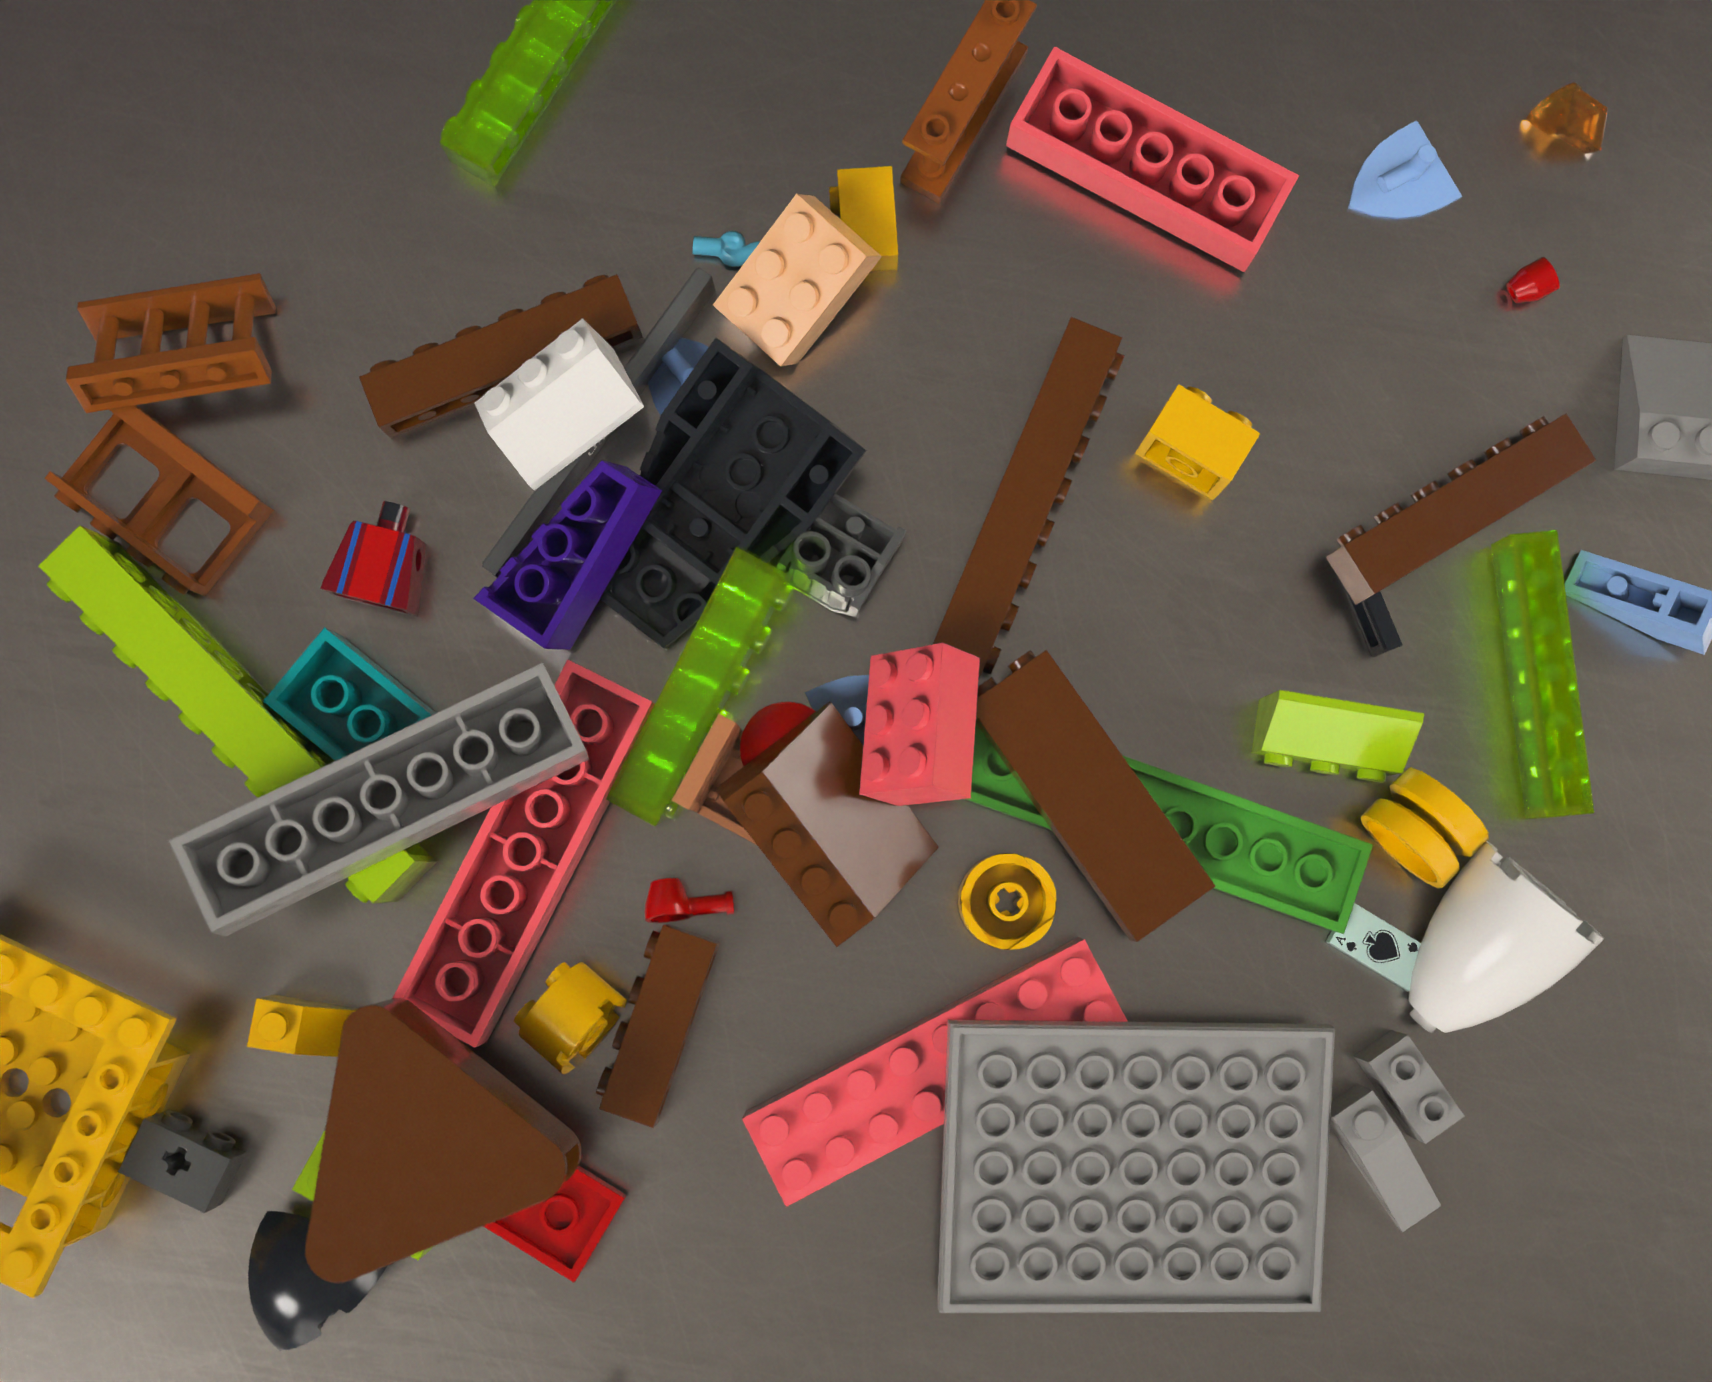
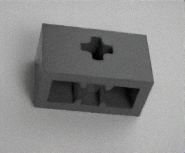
[118,1110,246,1213]

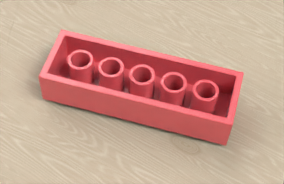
[1006,46,1299,273]

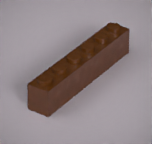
[359,274,643,438]
[1326,414,1597,604]

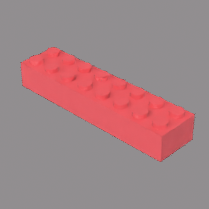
[392,660,658,1048]
[742,937,1128,1207]

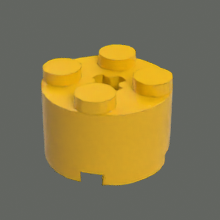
[958,853,1056,950]
[513,962,627,1074]

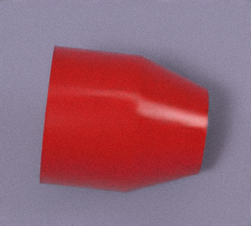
[1506,257,1560,303]

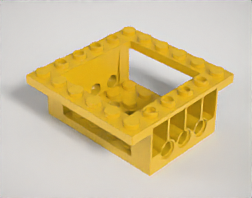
[0,934,191,1298]

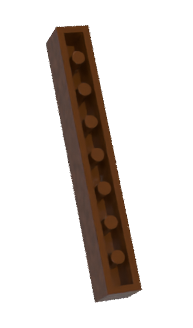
[933,317,1125,680]

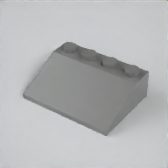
[1614,335,1712,480]

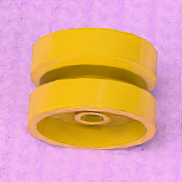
[1361,767,1489,888]

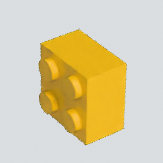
[1135,384,1261,500]

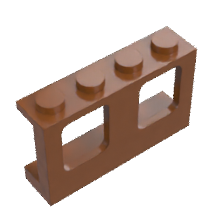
[44,405,274,596]

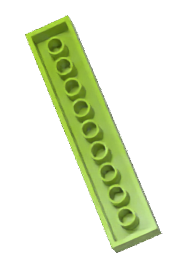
[38,525,437,904]

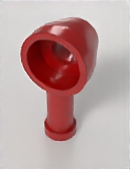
[645,878,734,923]

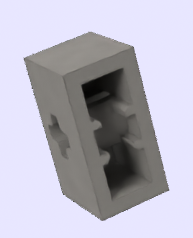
[1353,1030,1465,1144]

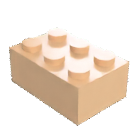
[713,194,882,366]

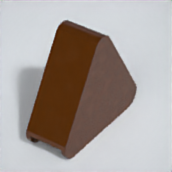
[305,998,581,1283]

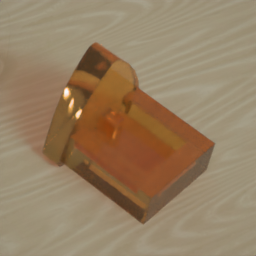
[1527,82,1608,154]

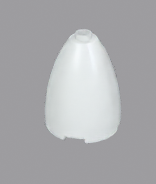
[1408,841,1604,1033]

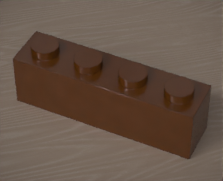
[596,924,720,1128]

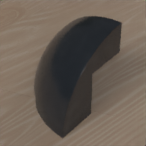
[248,1211,388,1351]

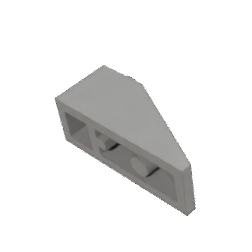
[1330,1084,1441,1232]

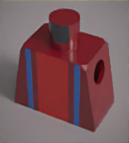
[320,501,426,617]

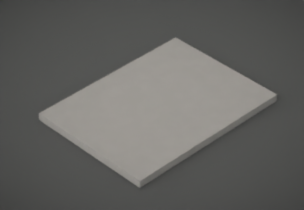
[937,1020,1335,1313]

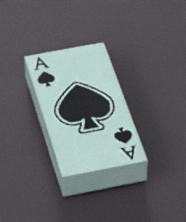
[1325,903,1421,991]

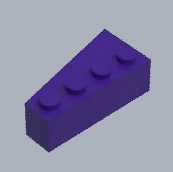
[473,460,662,650]

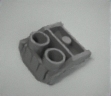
[776,494,907,617]

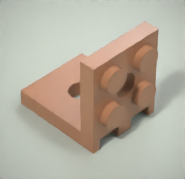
[672,714,757,845]

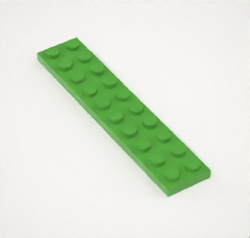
[964,724,1373,934]

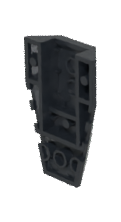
[600,338,867,648]

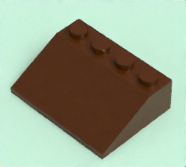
[716,701,939,947]

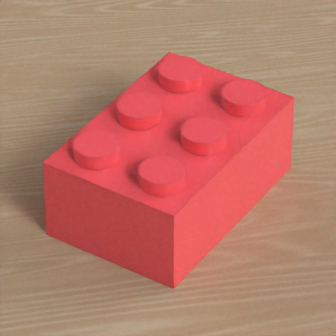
[860,643,980,806]

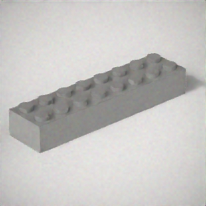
[169,663,589,936]

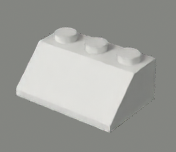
[475,318,644,490]

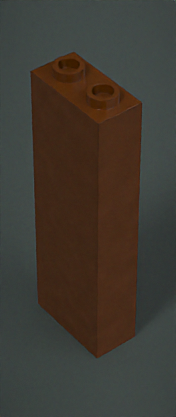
[976,650,1215,942]

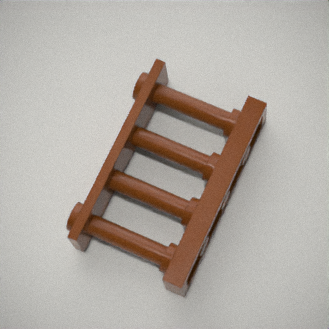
[900,0,1037,204]
[66,273,276,413]

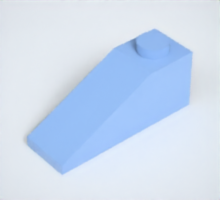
[1562,550,1712,655]

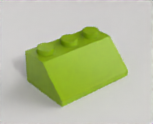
[1251,690,1424,782]

